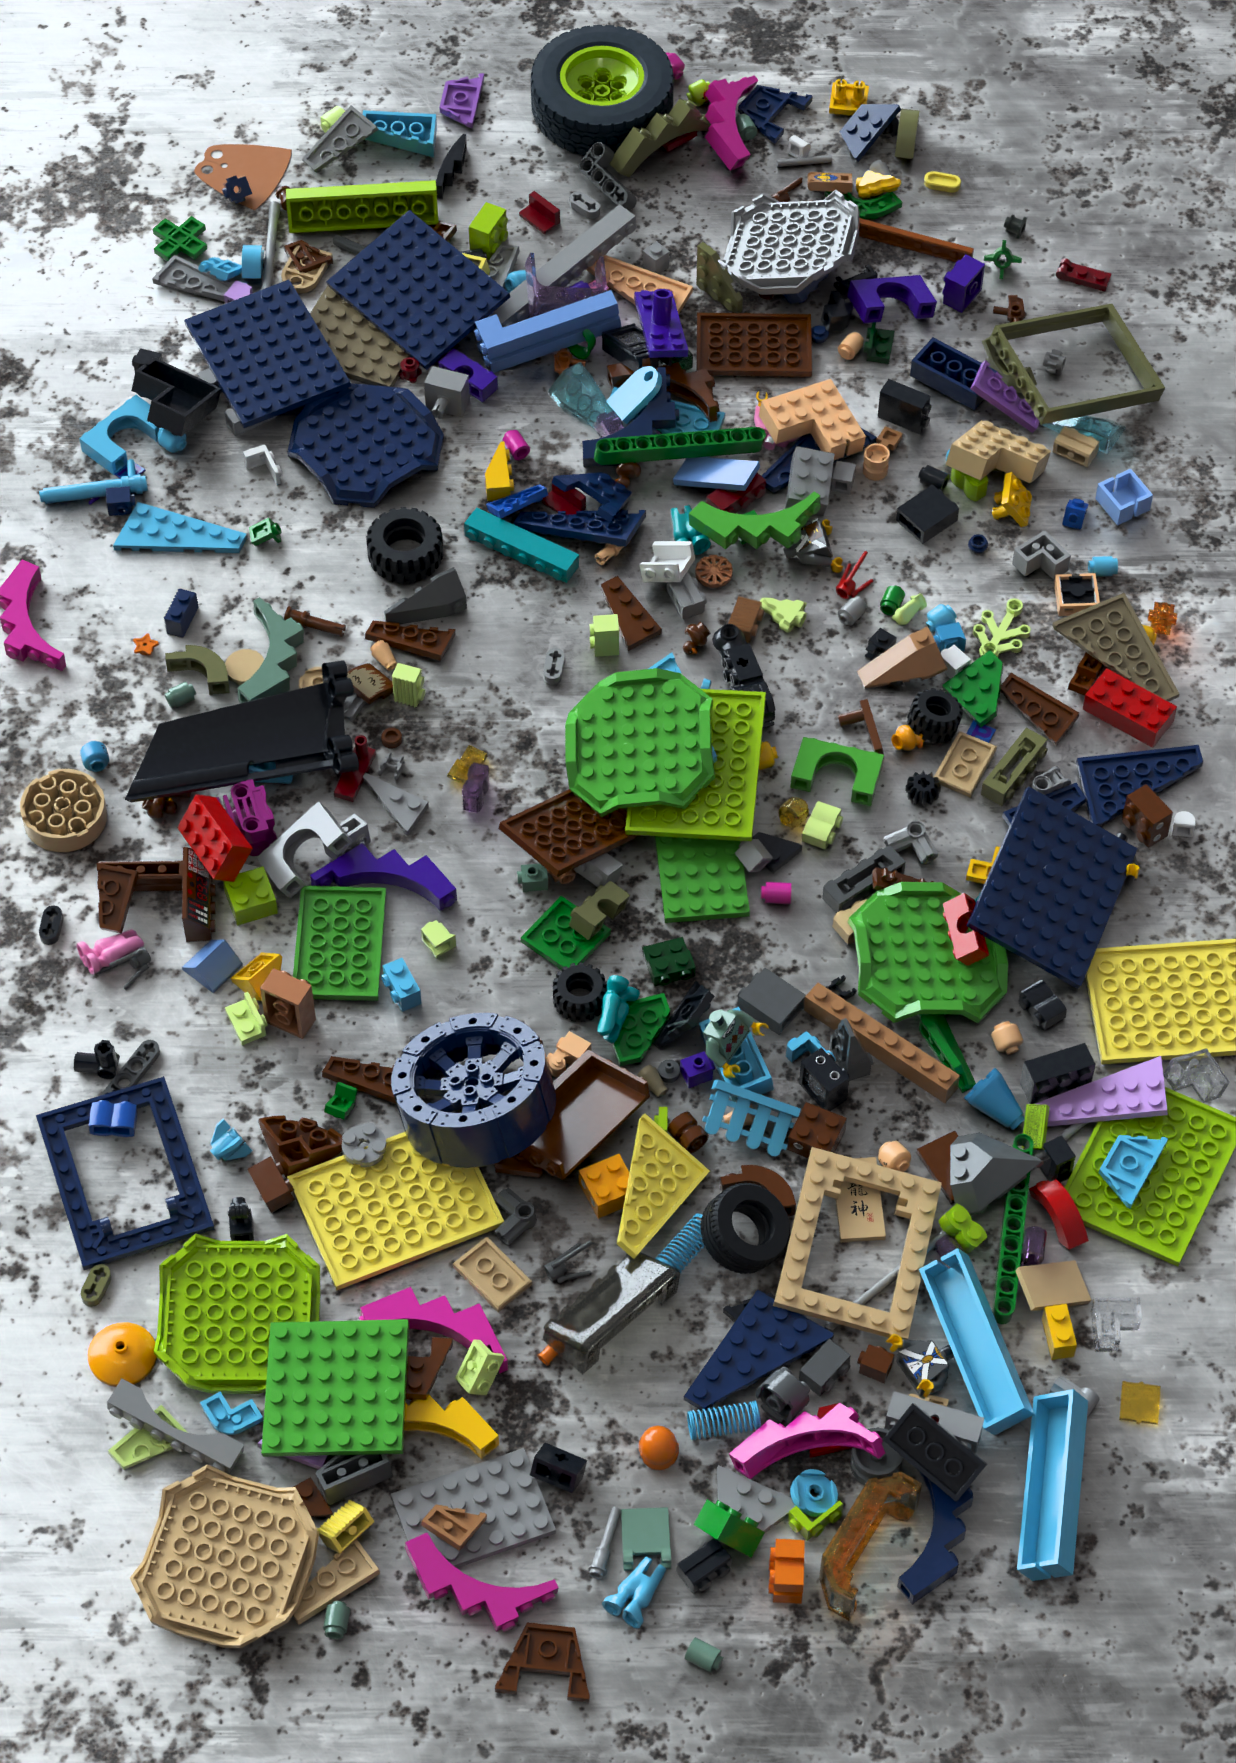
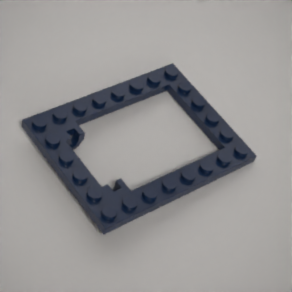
[36,1076,215,1270]

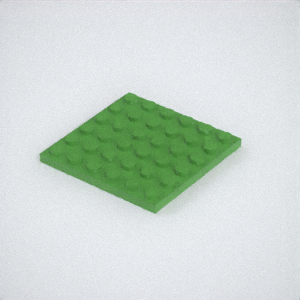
[261,1319,409,1457]

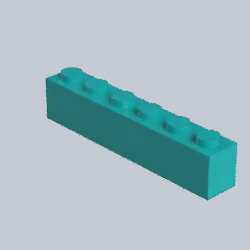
[464,507,579,583]

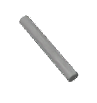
[776,155,832,167]

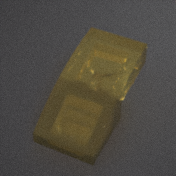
[447,745,488,785]

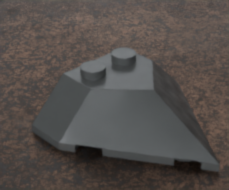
[950,1132,1045,1215]

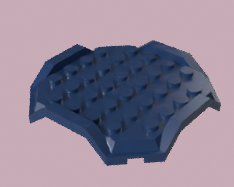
[287,383,444,508]

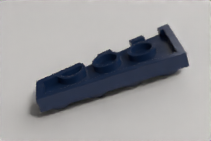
[1002,783,1086,826]

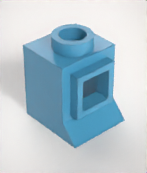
[933,622,966,652]

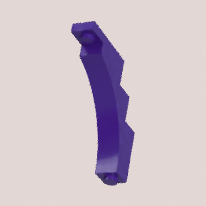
[310,843,457,911]

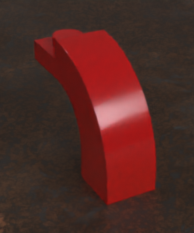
[1029,1179,1089,1250]

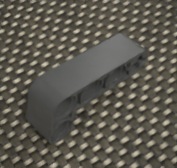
[579,142,637,210]

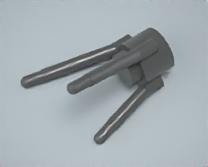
[97,947,151,989]
[544,1241,592,1284]

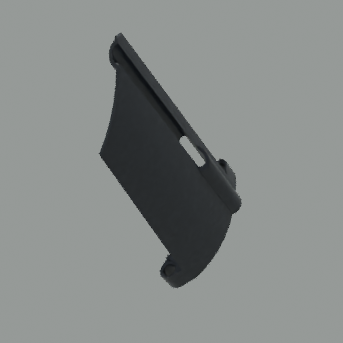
[125,660,359,803]

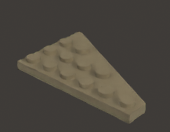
[1052,593,1179,702]

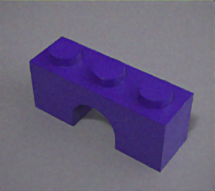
[439,349,498,403]

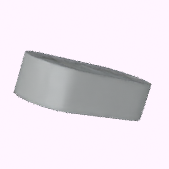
[569,192,600,219]
[544,648,565,685]

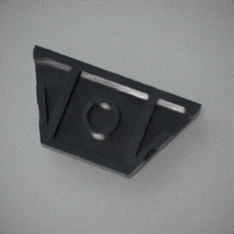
[653,981,715,1049]

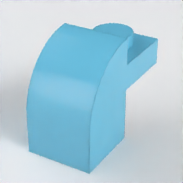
[242,245,264,278]

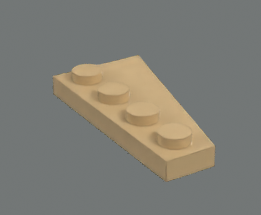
[293,1539,380,1625]

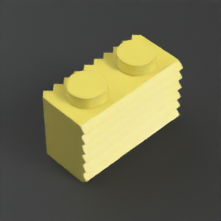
[317,1500,374,1554]

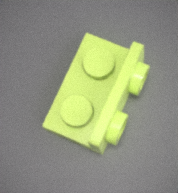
[225,992,268,1045]
[455,1339,505,1395]

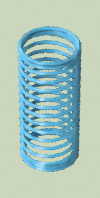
[653,1213,704,1280]
[687,1401,761,1441]

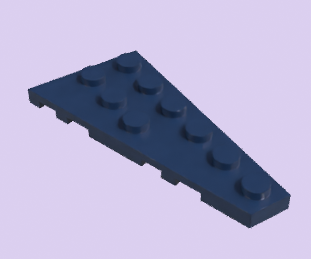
[762,428,877,493]

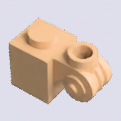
[546,1031,591,1078]

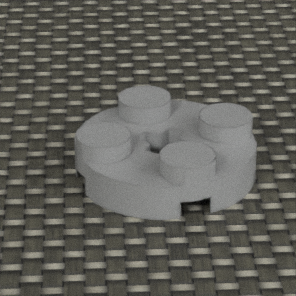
[342,1122,387,1167]

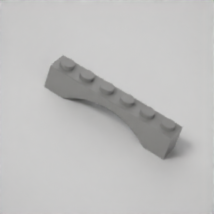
[107,1378,244,1475]

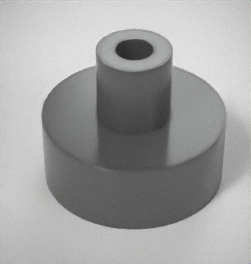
[658,1060,680,1083]

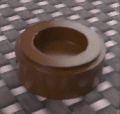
[381,728,402,749]

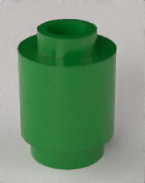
[880,585,905,616]

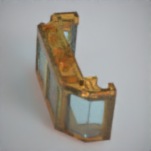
[819,1472,922,1621]

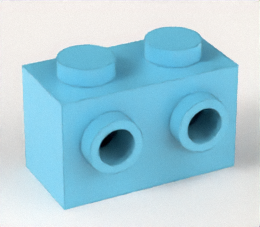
[381,958,422,1012]

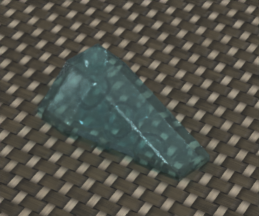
[548,362,622,435]
[1039,415,1126,454]

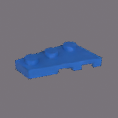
[486,484,548,519]

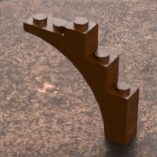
[607,358,719,422]

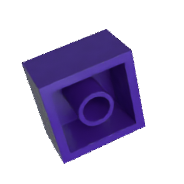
[942,254,985,313]

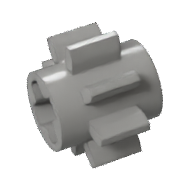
[1043,349,1066,374]

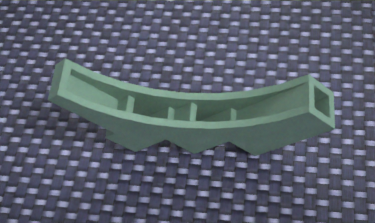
[238,597,304,703]

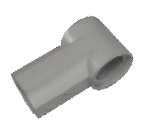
[1049,1376,1100,1417]

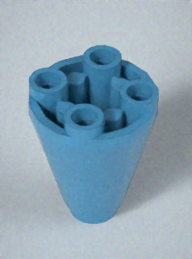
[964,1068,1025,1130]

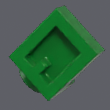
[248,517,282,547]

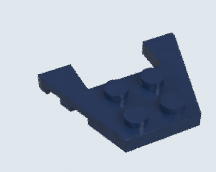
[738,85,813,144]
[552,472,632,523]

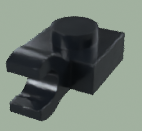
[865,628,897,660]

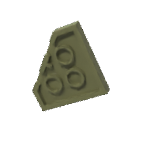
[696,242,743,313]

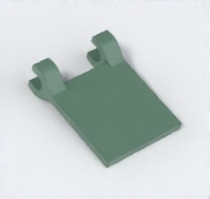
[621,1507,671,1571]

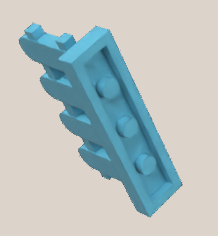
[702,1080,801,1157]

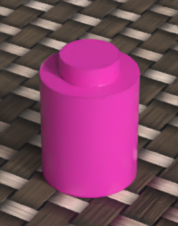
[502,430,530,460]
[761,882,791,904]

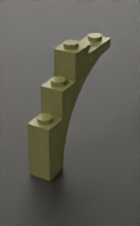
[609,98,711,177]

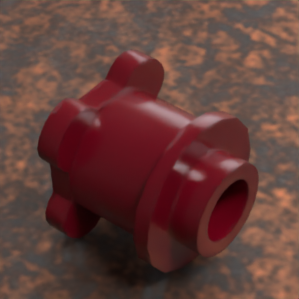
[399,357,422,383]

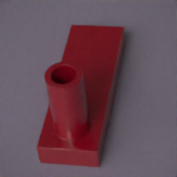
[334,735,376,802]

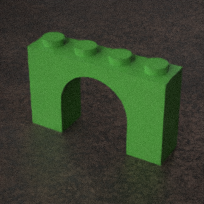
[790,737,884,806]

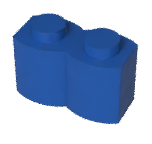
[89,1100,138,1137]

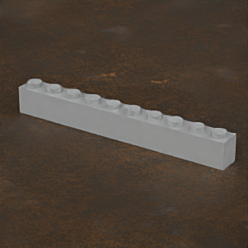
[488,204,636,327]

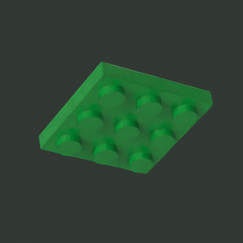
[521,896,611,970]

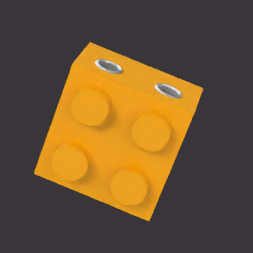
[579,1154,629,1219]

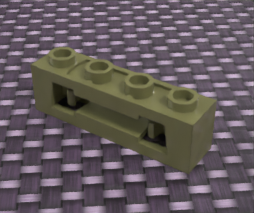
[981,727,1048,806]

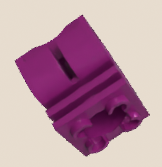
[216,779,277,856]

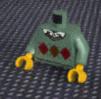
[703,1009,769,1078]

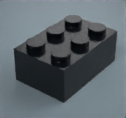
[1020,1043,1096,1104]

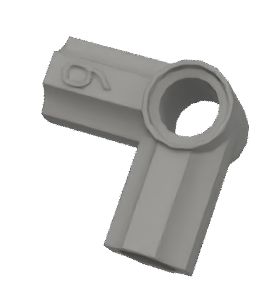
[883,820,938,864]

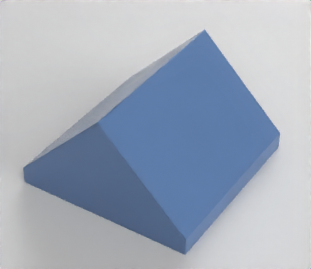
[182,940,243,993]

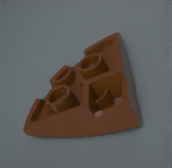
[258,1115,342,1179]

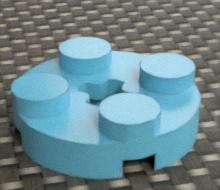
[790,1469,838,1517]

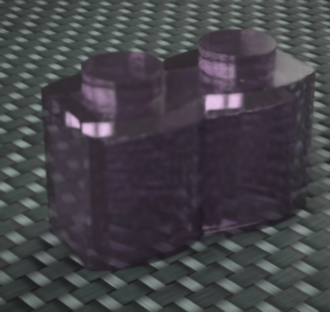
[462,763,490,813]
[1020,1226,1047,1267]

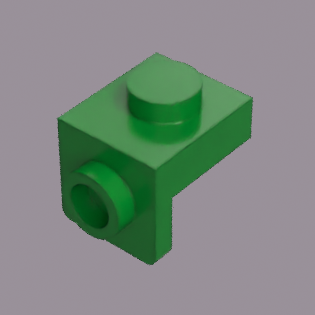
[324,1082,358,1120]

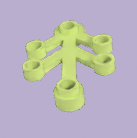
[973,598,1031,657]

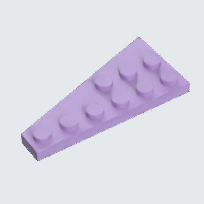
[1035,1056,1168,1127]

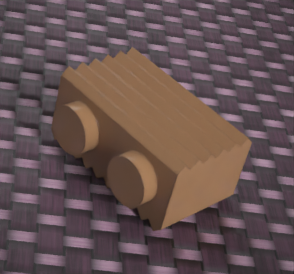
[728,596,764,643]

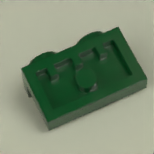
[864,322,895,364]

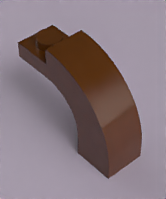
[720,1165,796,1216]

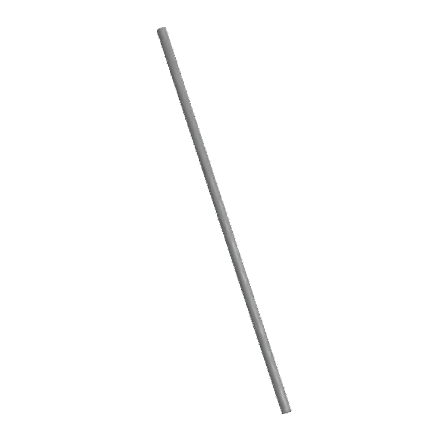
[824,1123,1088,1332]

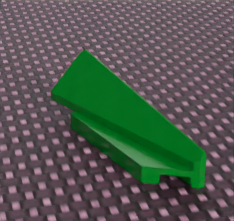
[918,1014,976,1093]

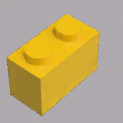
[1041,1304,1077,1360]

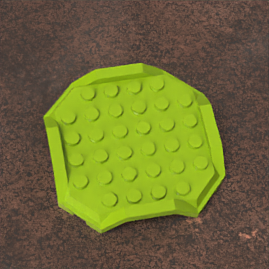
[154,1234,321,1394]

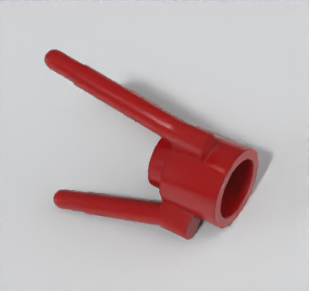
[836,551,874,599]

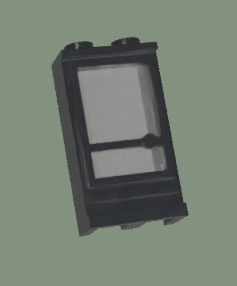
[602,323,672,372]

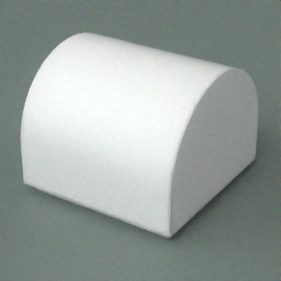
[787,135,811,158]
[1171,811,1195,837]

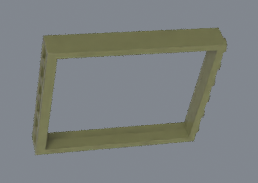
[989,304,1165,425]

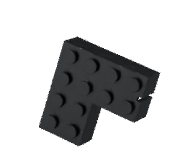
[131,357,221,437]

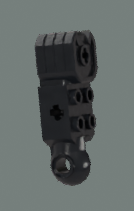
[712,624,775,728]

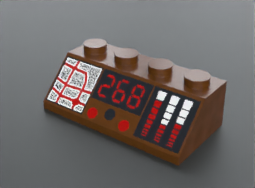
[182,847,216,942]

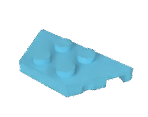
[1099,1135,1168,1209]

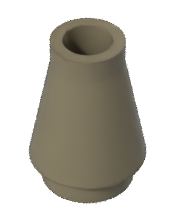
[637,1065,668,1098]

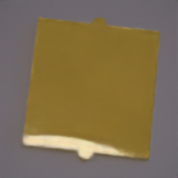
[1119,1381,1161,1425]

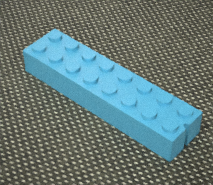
[919,1248,1035,1435]
[1017,1389,1088,1581]

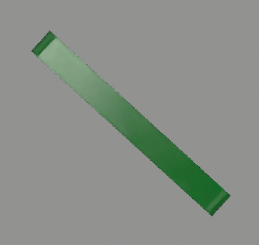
[594,427,766,465]
[992,1134,1034,1324]

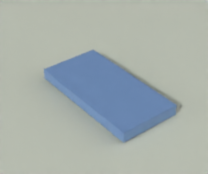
[673,457,760,491]

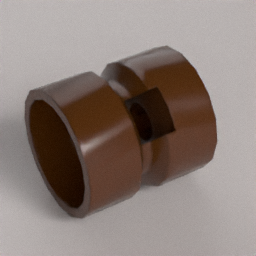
[667,1112,709,1154]

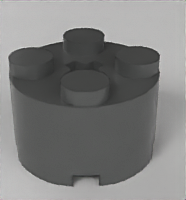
[756,1367,810,1423]

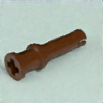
[284,606,346,637]

